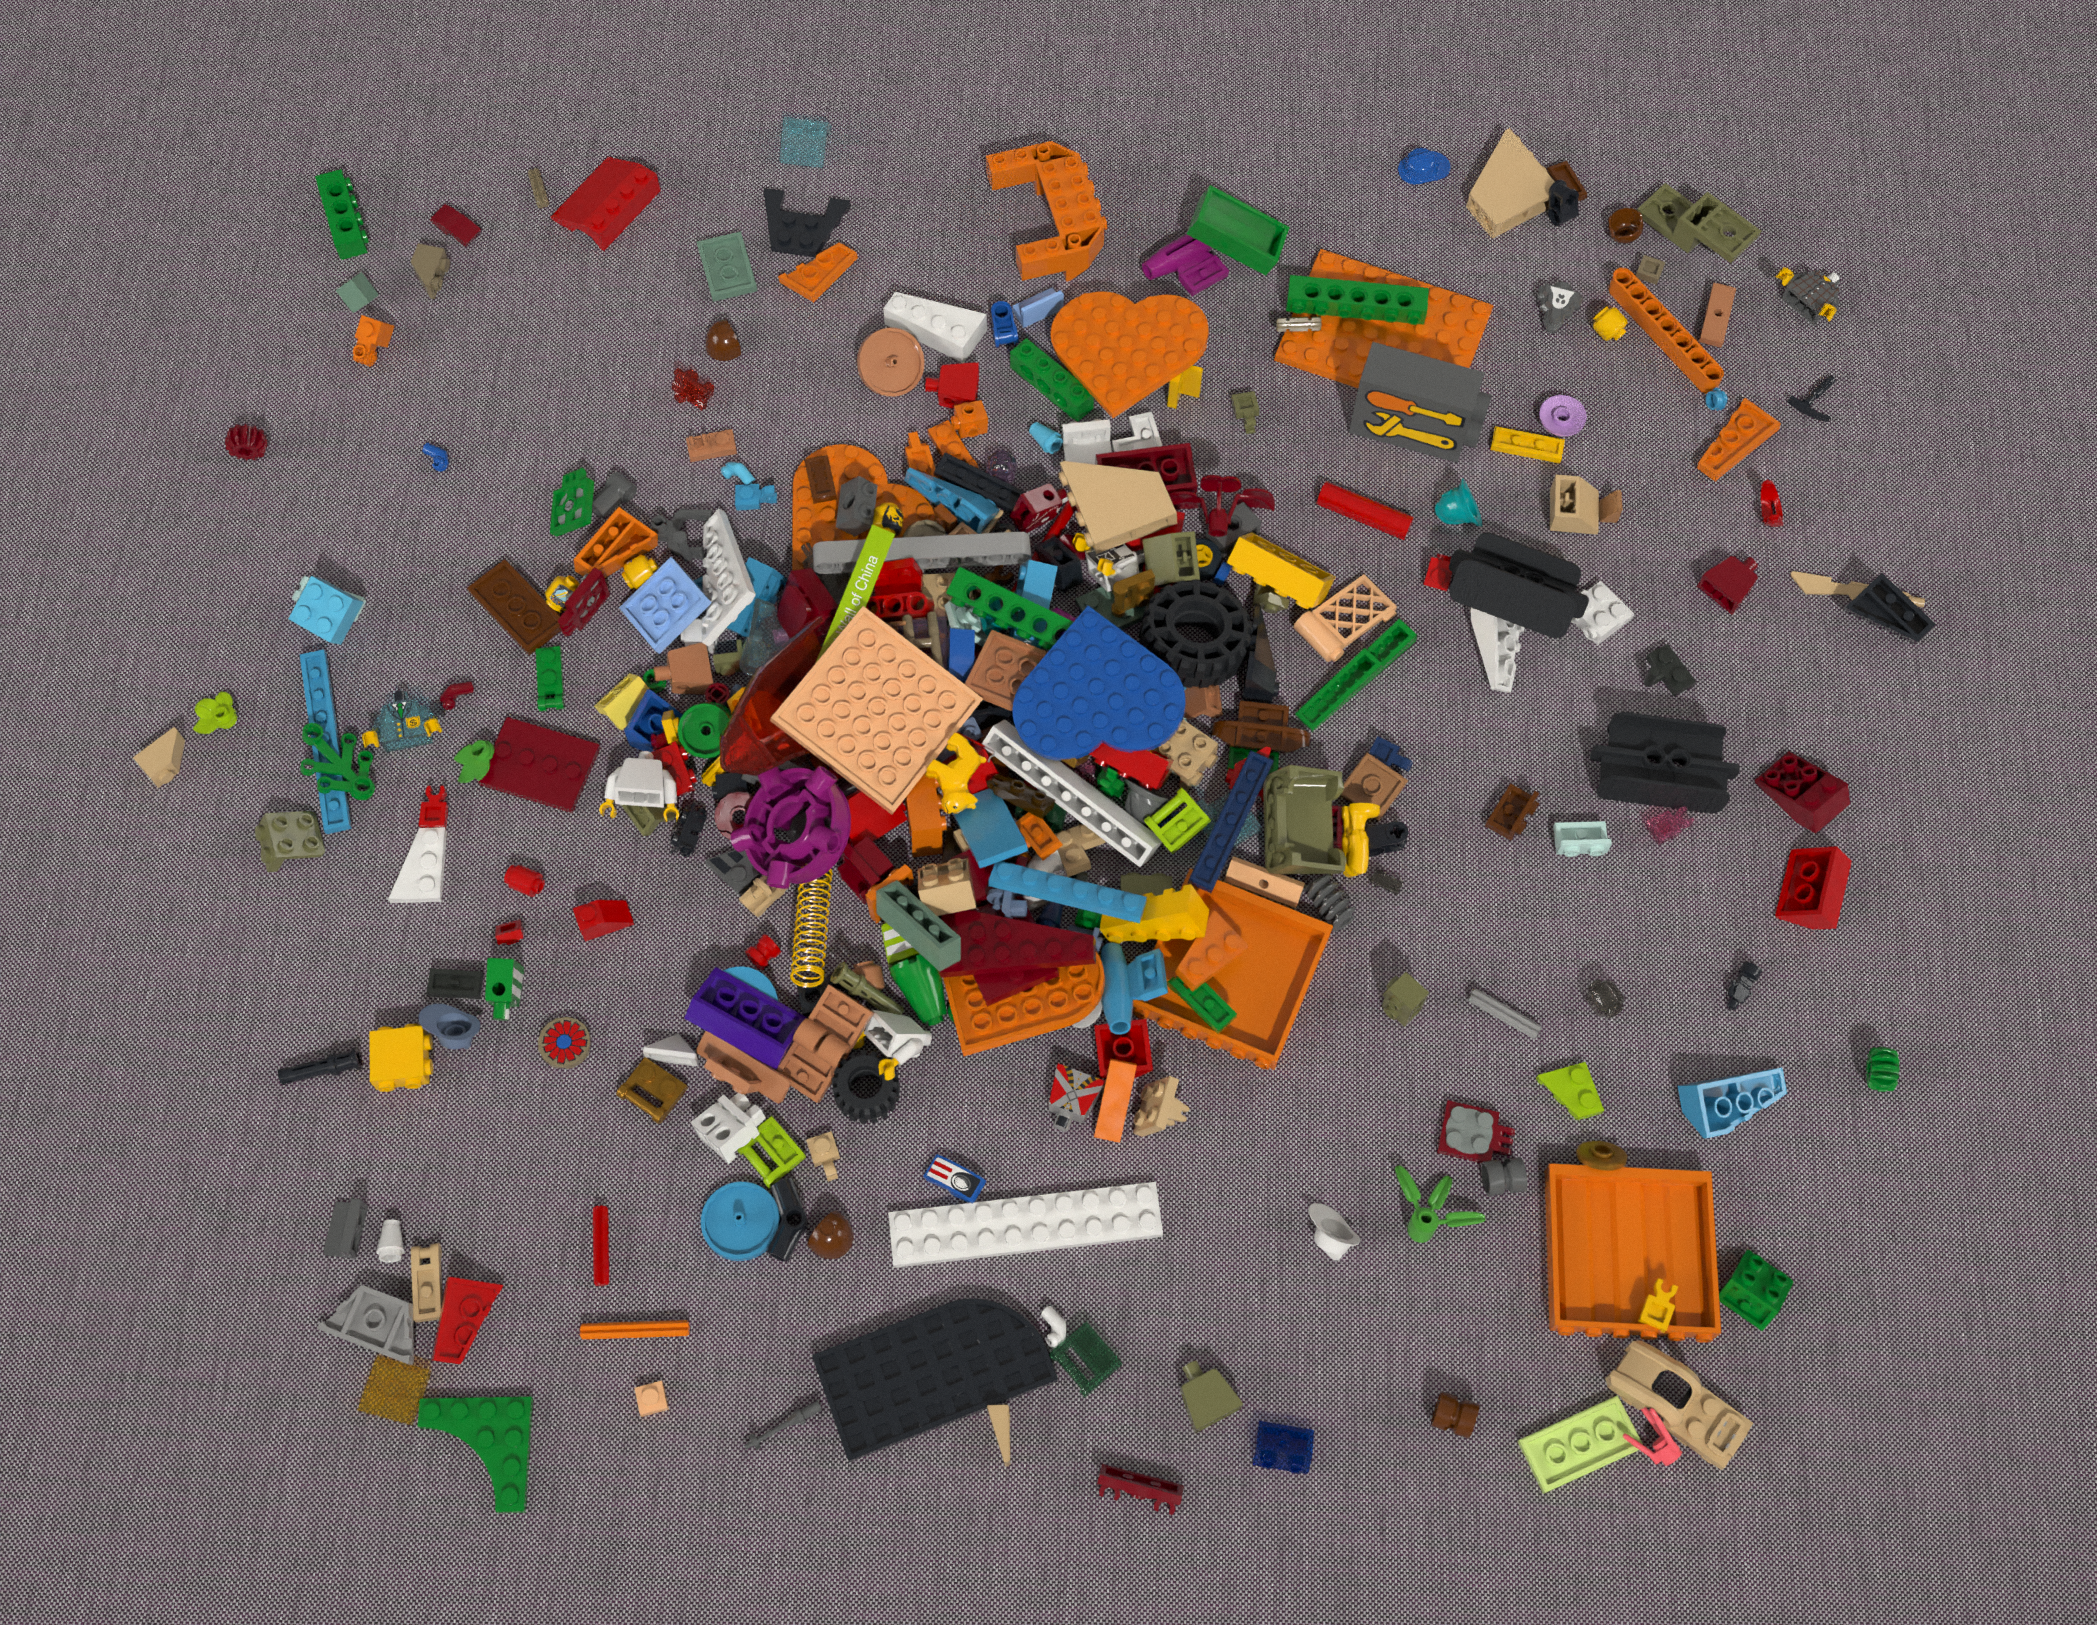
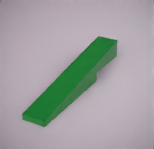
[1295,619,1417,732]

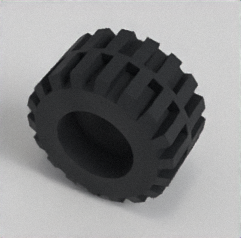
[832,1051,900,1124]

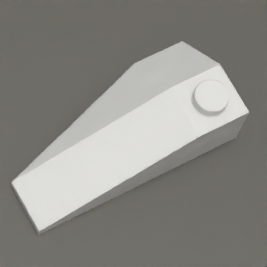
[1470,608,1525,693]

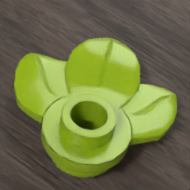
[193,691,237,734]

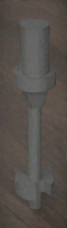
[744,1400,822,1450]

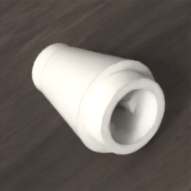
[376,1219,404,1263]

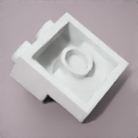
[1571,581,1634,646]

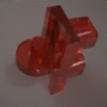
[672,368,715,411]

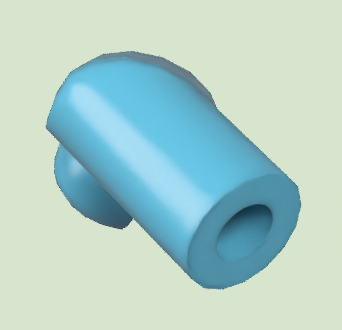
[721,462,755,485]

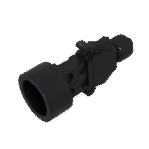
[1727,962,1763,1010]

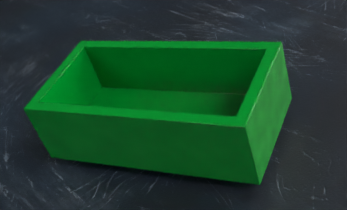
[1186,185,1290,276]

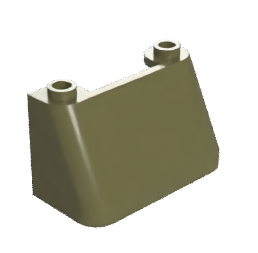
[1263,765,1346,874]

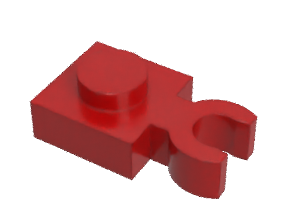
[419,786,449,829]

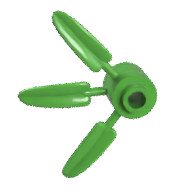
[1395,1165,1486,1243]

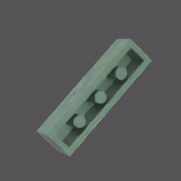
[876,880,961,972]

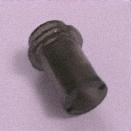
[1370,869,1404,896]

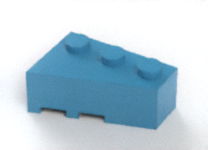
[726,557,788,640]

